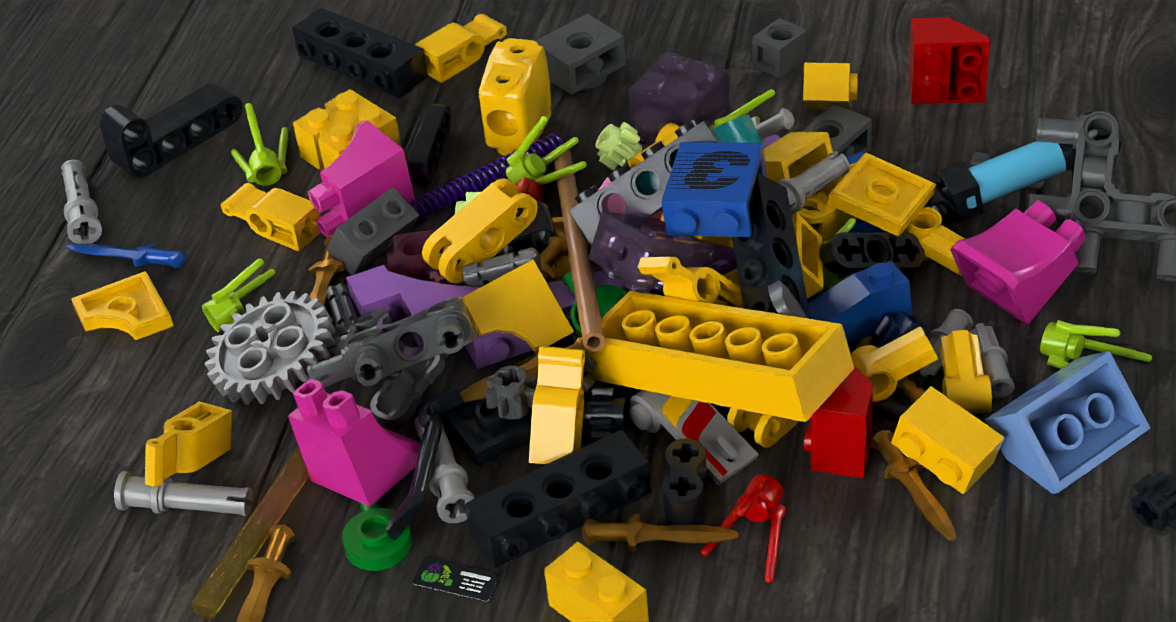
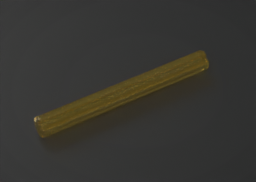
[192,447,309,619]

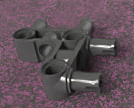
[1028,111,1176,282]
[307,296,478,388]

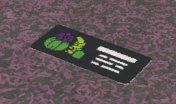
[412,557,501,601]

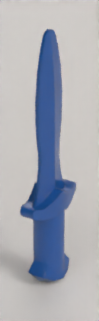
[67,244,186,268]

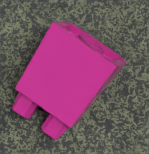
[307,120,417,238]
[950,200,1086,325]
[288,379,421,507]

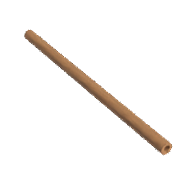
[553,148,605,352]

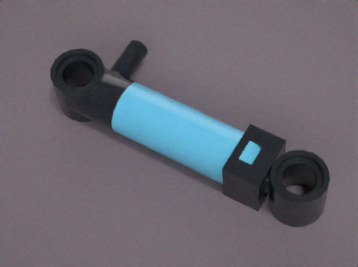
[924,112,1121,227]

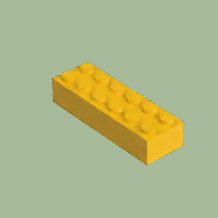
[580,291,854,422]

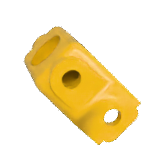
[479,38,551,156]

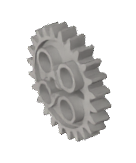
[205,291,336,405]

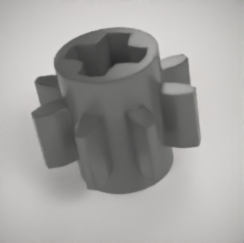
[485,366,537,419]

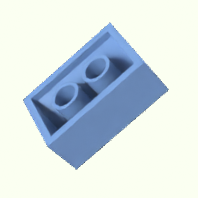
[985,351,1151,494]

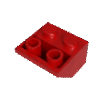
[908,17,990,104]
[804,364,873,478]

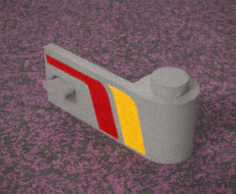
[629,390,759,486]

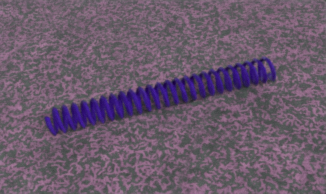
[409,131,563,221]

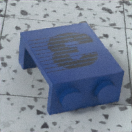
[661,142,767,237]

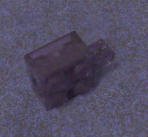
[628,52,730,145]
[588,211,721,294]

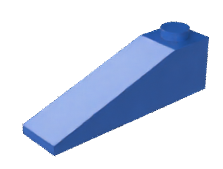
[808,261,913,344]

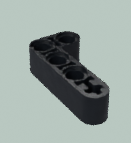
[100,83,243,178]

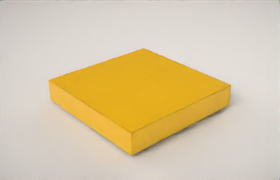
[827,152,936,237]

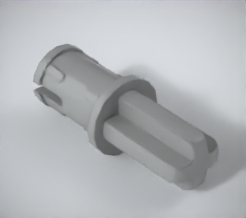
[919,309,973,377]
[970,323,1015,398]

